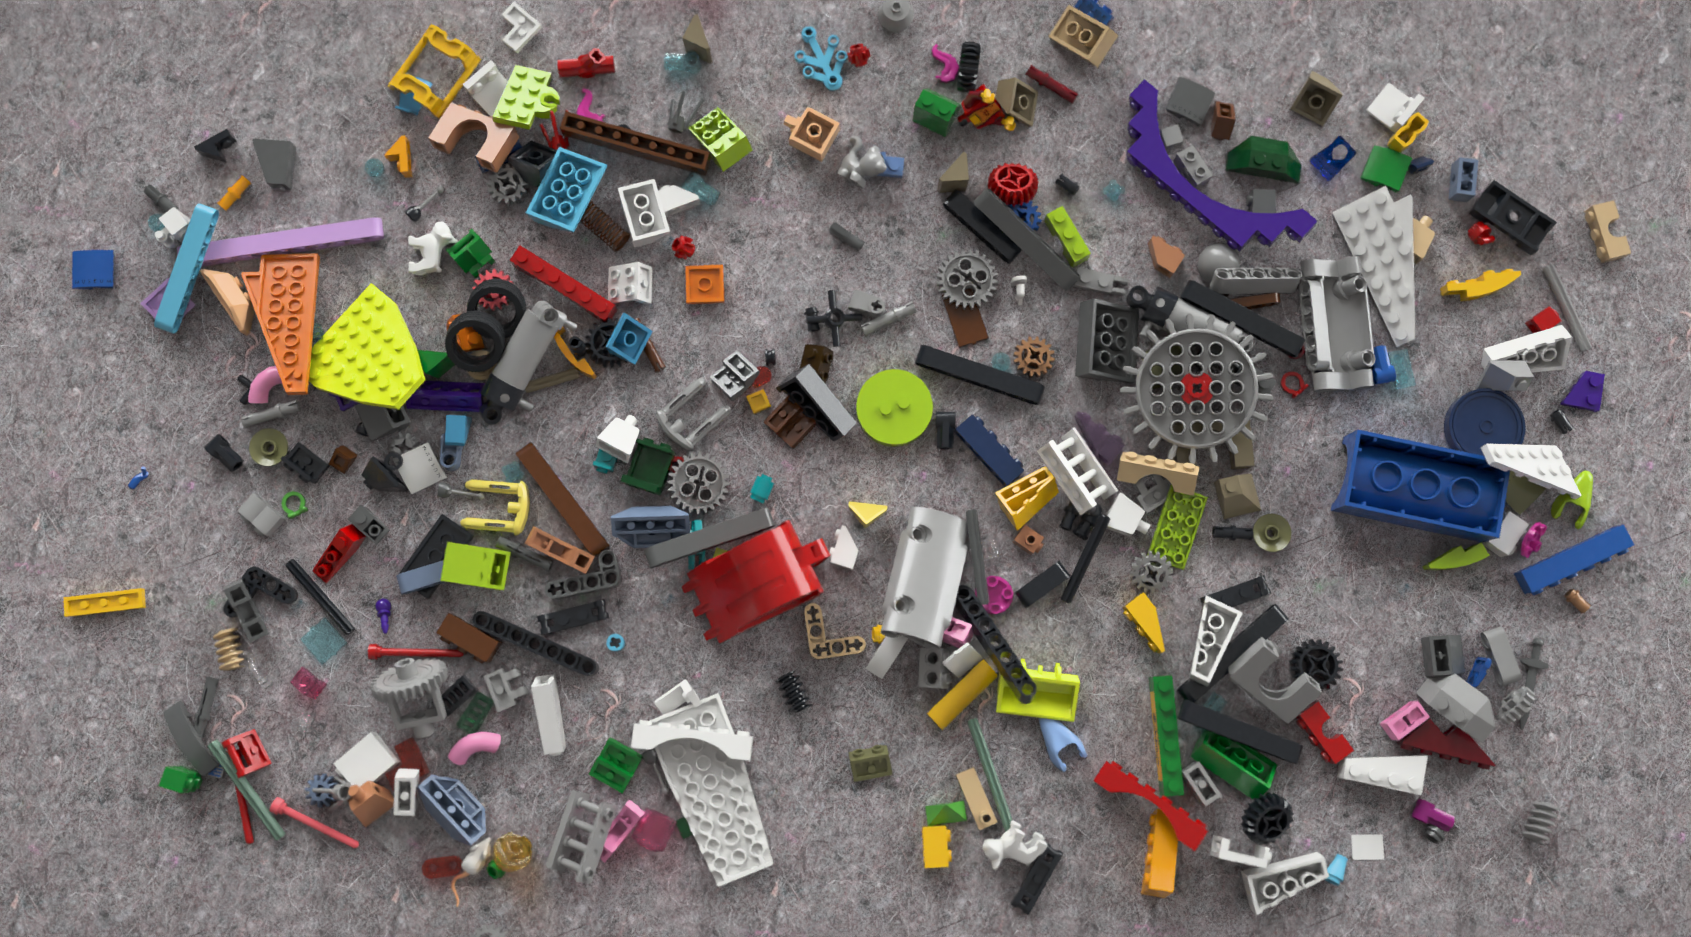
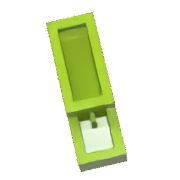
[1422,542,1490,570]

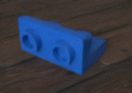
[1074,0,1114,26]

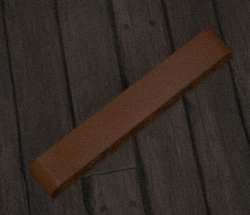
[515,442,610,556]

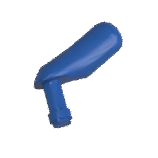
[128,466,149,489]

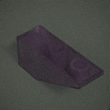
[1074,411,1125,466]

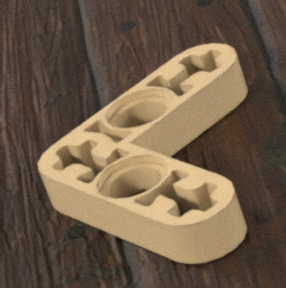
[804,603,866,659]

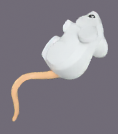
[451,837,491,907]

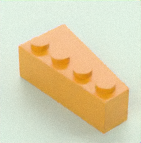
[1141,809,1178,898]

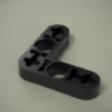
[223,566,298,618]

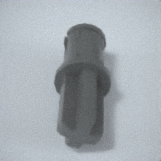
[144,185,179,212]
[829,222,865,252]

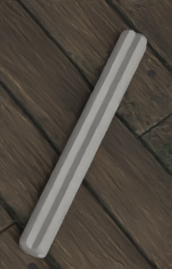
[1543,264,1592,352]

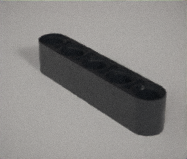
[942,189,1023,264]

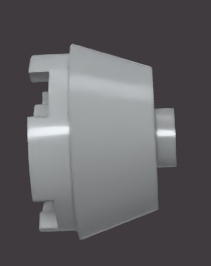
[877,0,914,33]

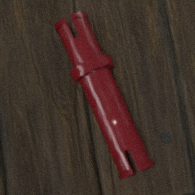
[1025,65,1078,104]

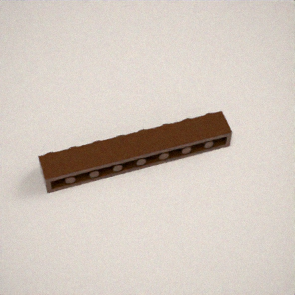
[560,111,711,176]

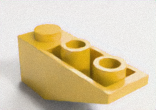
[1122,592,1165,654]

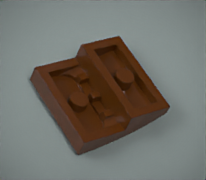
[763,396,816,450]

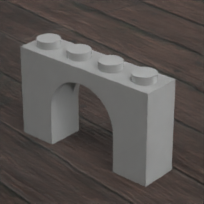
[1228,637,1322,724]

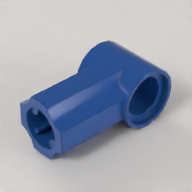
[1372,345,1396,385]

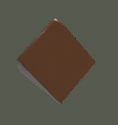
[329,445,357,474]

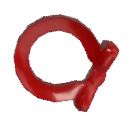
[1280,371,1309,399]

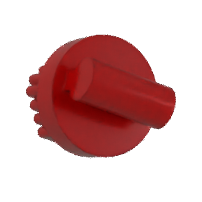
[1467,221,1495,245]

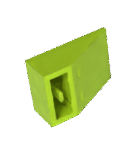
[688,107,753,172]
[440,542,511,590]

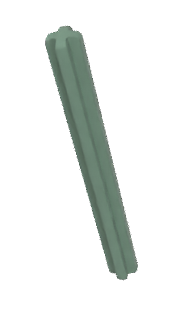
[967,718,1012,832]
[208,740,285,840]

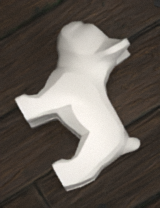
[408,222,458,276]
[983,820,1047,870]

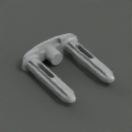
[655,378,731,451]

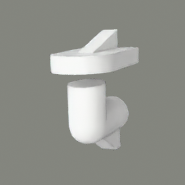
[1011,276,1027,306]

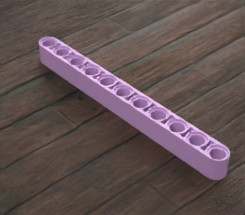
[177,218,384,267]

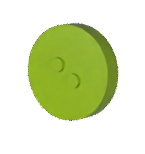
[856,369,933,447]

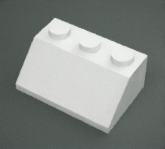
[618,179,670,248]

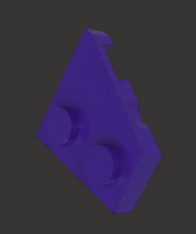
[1560,371,1605,412]

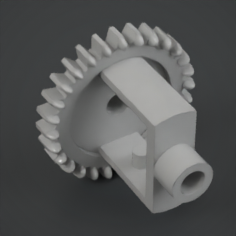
[370,658,448,738]

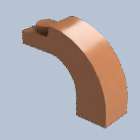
[524,526,595,574]

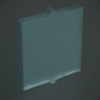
[300,617,347,664]

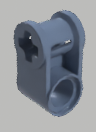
[440,434,463,471]

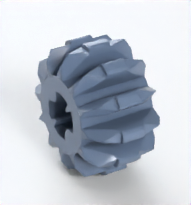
[304,773,339,808]

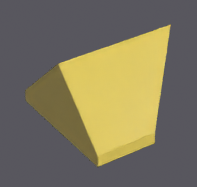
[848,501,887,528]

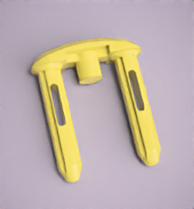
[460,479,530,536]

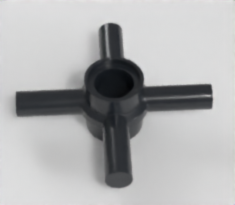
[806,290,863,347]

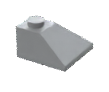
[1475,360,1534,391]

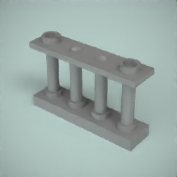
[545,790,617,884]

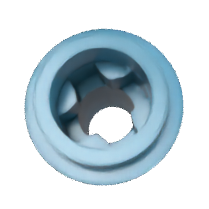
[1325,854,1348,886]

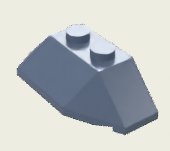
[611,506,690,548]
[417,774,486,846]

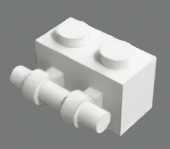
[155,207,190,249]

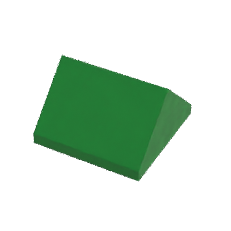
[417,350,455,379]

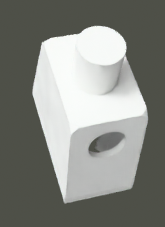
[595,415,640,464]
[1106,492,1150,537]

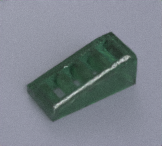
[456,692,494,734]

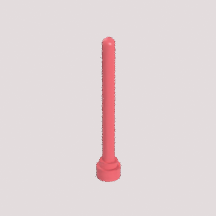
[269,797,359,848]

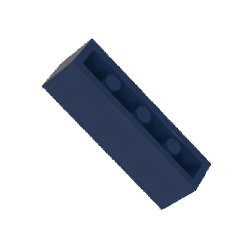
[954,414,1024,487]

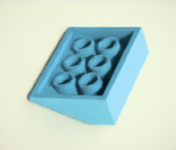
[526,147,607,233]

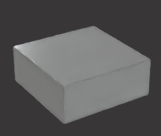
[1160,124,1184,149]

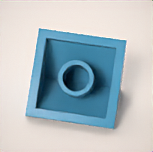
[606,313,653,365]

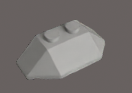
[1416,674,1495,743]

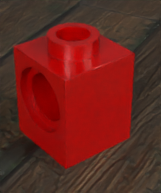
[1525,306,1562,334]

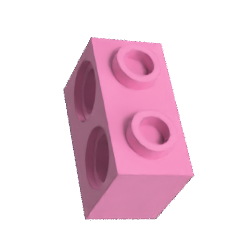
[942,617,974,648]
[1380,701,1430,740]

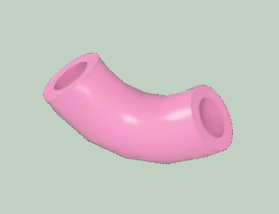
[248,366,282,403]
[448,732,501,765]

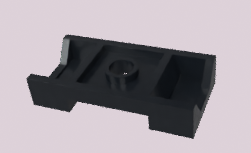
[1468,180,1557,255]

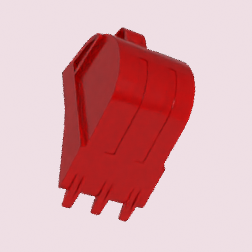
[681,520,831,644]

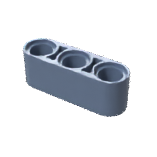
[396,560,445,595]

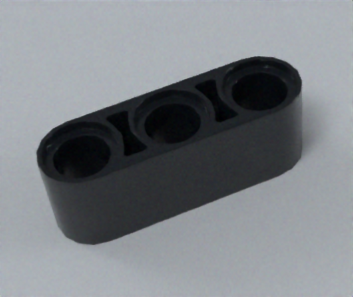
[1015,560,1071,608]

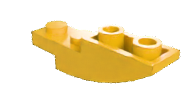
[1440,269,1521,302]

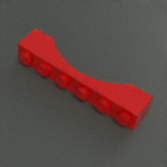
[509,245,618,323]
[1093,761,1209,851]

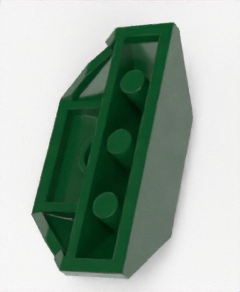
[1225,135,1302,184]

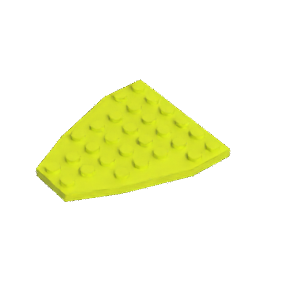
[309,283,425,409]

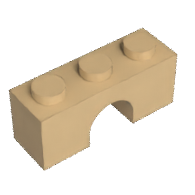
[1585,200,1631,264]

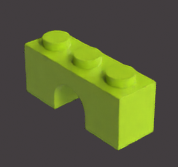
[1044,206,1091,268]

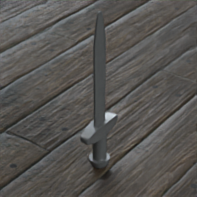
[1520,638,1549,730]

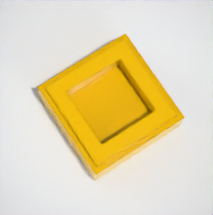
[746,389,771,414]

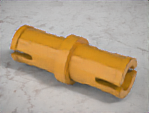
[217,175,252,211]

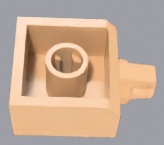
[784,107,840,162]

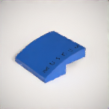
[72,250,114,290]

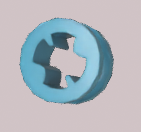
[606,634,625,652]

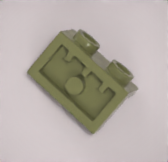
[848,745,893,782]

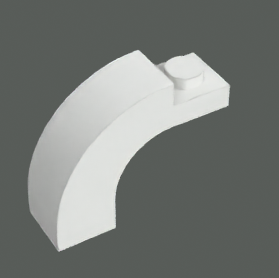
[866,636,908,679]

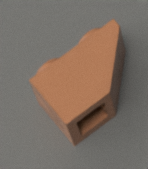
[1148,235,1185,278]

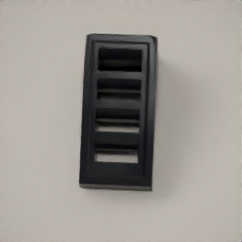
[441,675,478,716]

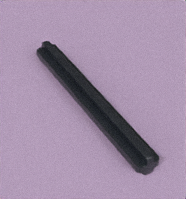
[1061,514,1110,604]
[285,559,355,635]

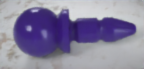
[375,598,391,634]

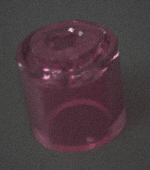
[632,807,678,852]

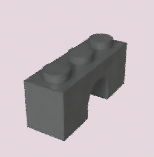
[223,578,269,643]

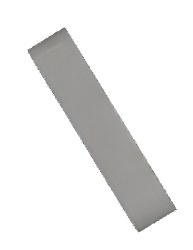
[1209,267,1302,294]

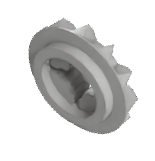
[389,433,420,459]

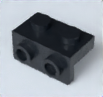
[280,442,330,484]

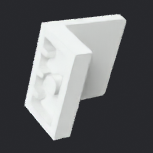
[463,60,508,116]
[1366,83,1424,133]
[608,262,652,305]

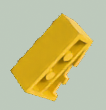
[995,466,1059,531]

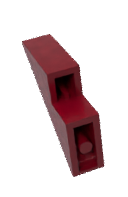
[1396,718,1496,770]

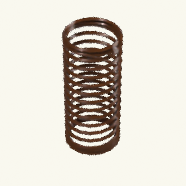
[580,200,630,252]

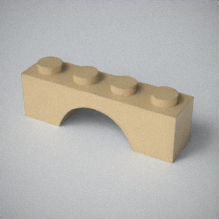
[1117,452,1200,496]

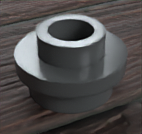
[1425,826,1445,844]

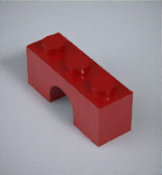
[1296,701,1354,764]

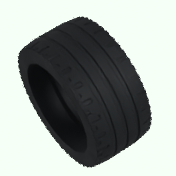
[467,279,526,339]
[445,310,506,372]

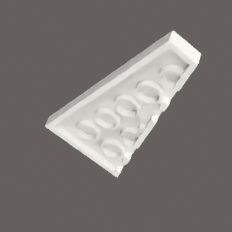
[1481,444,1582,500]

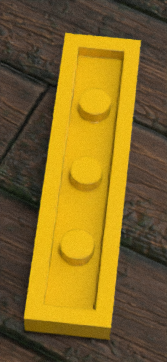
[63,588,146,617]

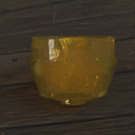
[494,832,533,872]

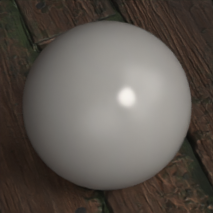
[1197,243,1241,284]

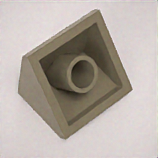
[682,14,712,63]
[937,152,969,193]

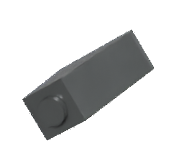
[253,139,296,192]

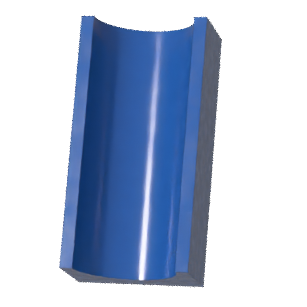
[1331,429,1510,542]

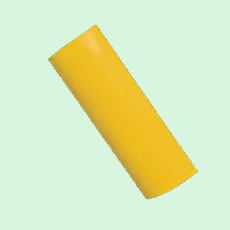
[926,659,998,731]

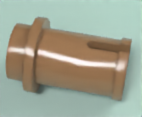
[1564,589,1591,614]

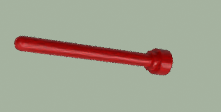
[368,644,464,660]
[227,749,254,844]

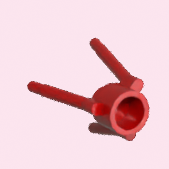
[539,110,570,150]

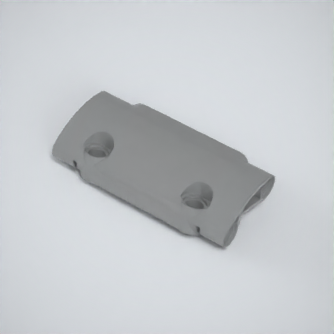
[1299,256,1375,392]
[880,507,968,650]

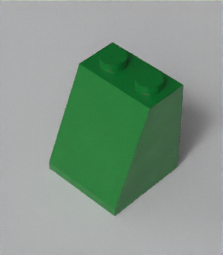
[913,89,962,137]

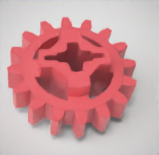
[472,269,514,311]

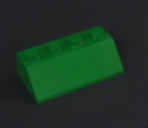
[1190,730,1278,800]

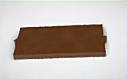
[942,288,989,347]

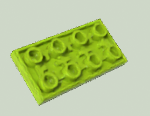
[1147,485,1208,570]

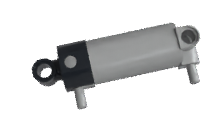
[1126,285,1253,372]
[479,301,577,425]

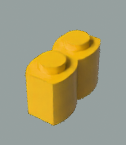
[1387,112,1429,153]

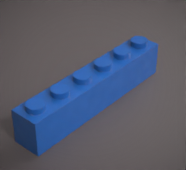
[1514,524,1634,596]

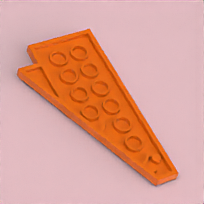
[241,253,320,395]

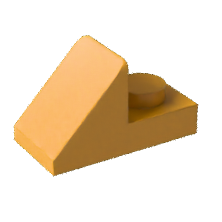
[385,135,413,178]

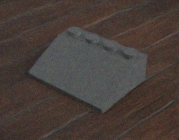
[1075,299,1139,383]

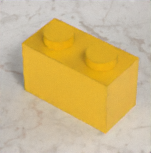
[922,825,952,868]

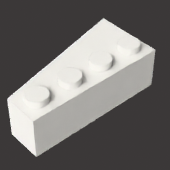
[1336,755,1428,795]

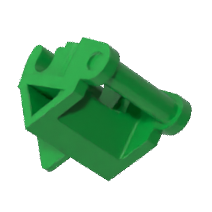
[445,228,496,279]

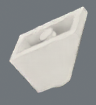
[658,185,701,217]

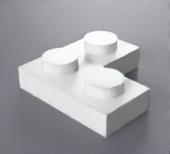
[501,2,542,54]

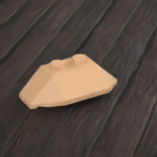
[199,269,255,336]

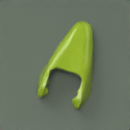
[1551,470,1593,530]

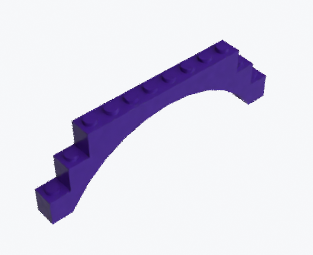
[1126,79,1317,252]

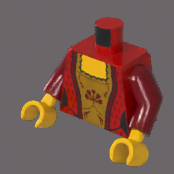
[957,84,1016,131]

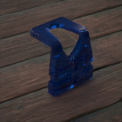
[1309,136,1357,181]

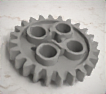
[937,249,998,310]
[667,452,730,514]

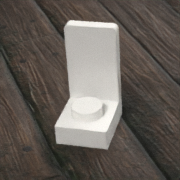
[654,679,702,715]

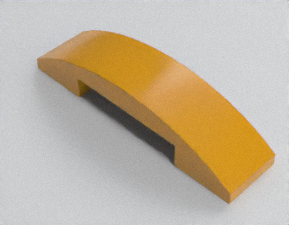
[554,326,597,379]

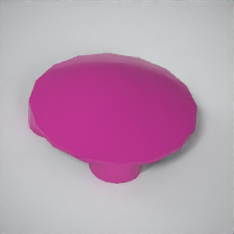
[1521,522,1547,558]
[975,576,1013,614]

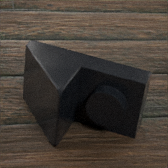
[194,129,237,162]

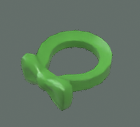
[281,491,308,519]

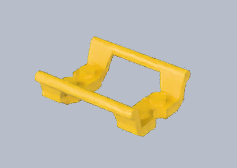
[388,24,481,119]

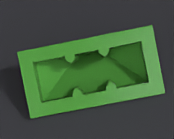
[925,801,967,826]

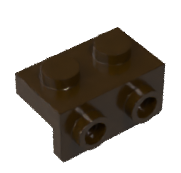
[799,344,834,383]

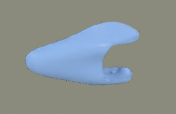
[1039,718,1087,772]

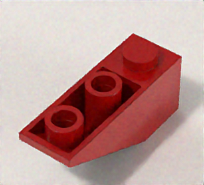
[312,524,367,583]

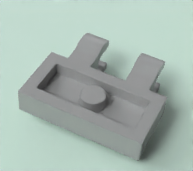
[1132,474,1172,514]
[484,668,529,712]

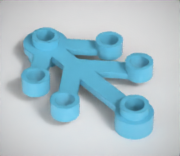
[795,26,847,91]

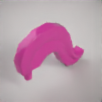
[932,44,958,84]
[577,89,605,122]

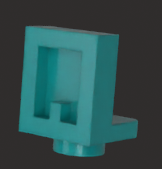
[592,449,618,474]

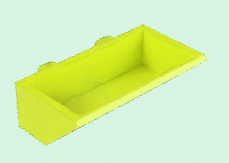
[996,658,1080,722]

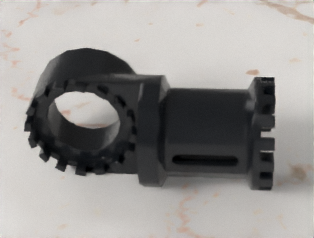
[1072,501,1103,541]

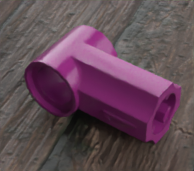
[1411,798,1455,832]

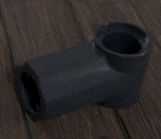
[935,411,956,450]
[204,434,244,472]

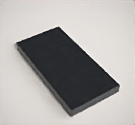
[396,514,474,599]

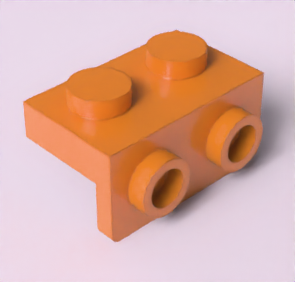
[446,314,484,352]

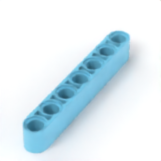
[154,204,219,334]

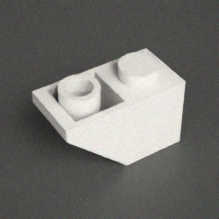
[829,525,858,570]

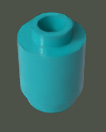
[750,474,775,504]

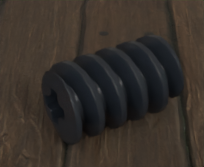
[775,669,813,713]

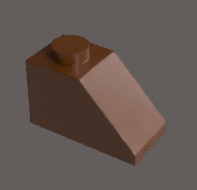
[1210,101,1236,140]

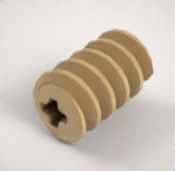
[213,628,245,671]

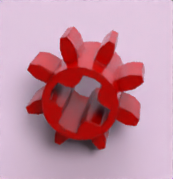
[847,43,871,67]
[672,235,695,260]

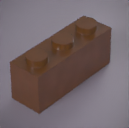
[436,613,502,664]

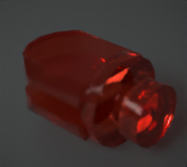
[748,366,772,389]

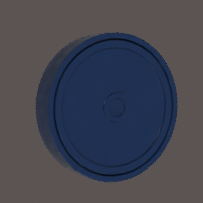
[1444,388,1526,456]

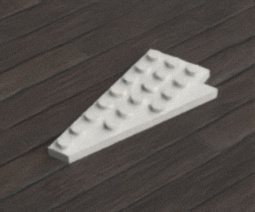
[1332,186,1415,347]

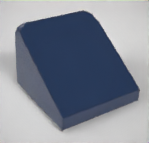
[1408,156,1434,174]

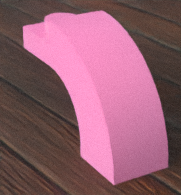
[600,800,645,863]

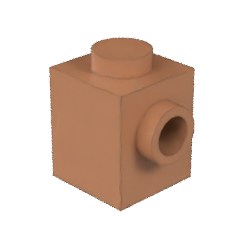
[1012,525,1044,555]

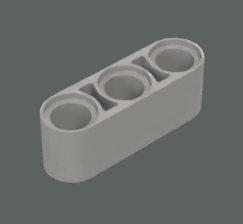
[1480,627,1521,686]

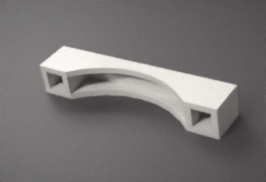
[631,720,753,761]

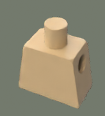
[1413,216,1435,264]

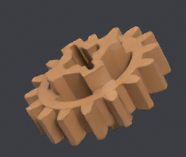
[1013,336,1055,378]

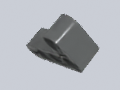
[544,550,622,600]

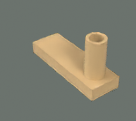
[956,767,998,830]

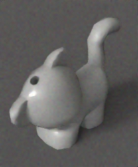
[837,136,887,188]

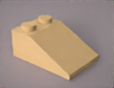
[1048,5,1119,68]

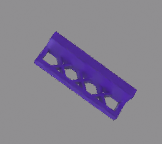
[406,381,485,412]

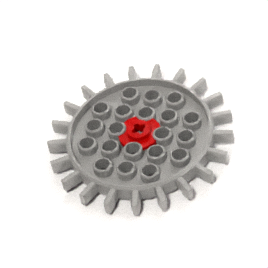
[1120,313,1274,464]

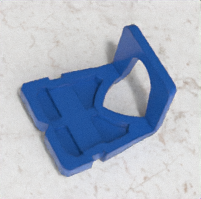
[1466,657,1492,688]

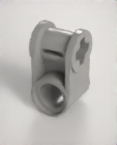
[848,290,885,318]

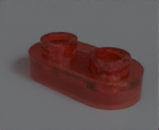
[422,855,463,879]

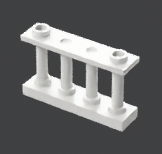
[1037,427,1118,515]

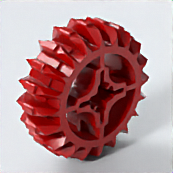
[987,162,1039,207]

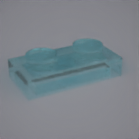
[1388,349,1416,390]

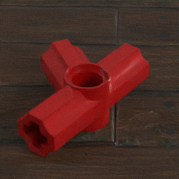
[557,48,615,78]

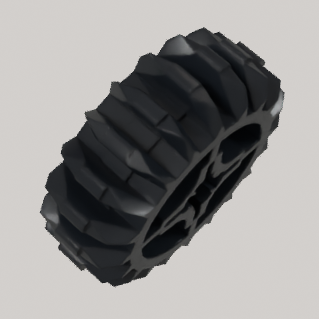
[956,41,981,93]
[585,317,628,369]
[1289,639,1343,692]
[1241,792,1294,845]

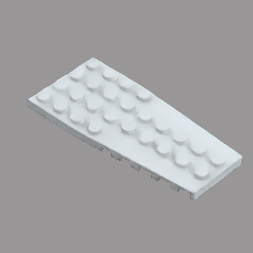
[650,693,773,887]

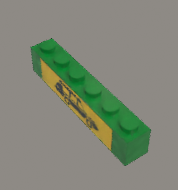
[1148,675,1184,796]

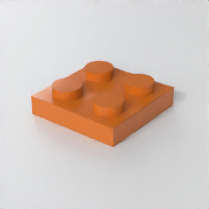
[685,265,725,304]

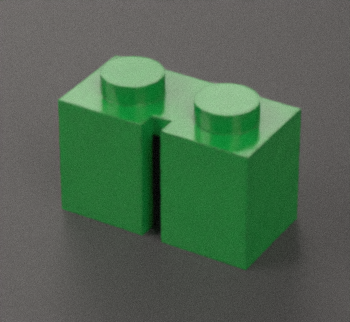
[158,765,202,793]

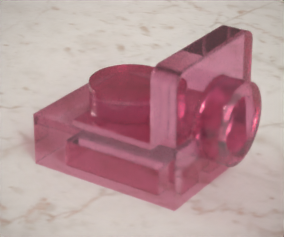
[290,666,327,699]

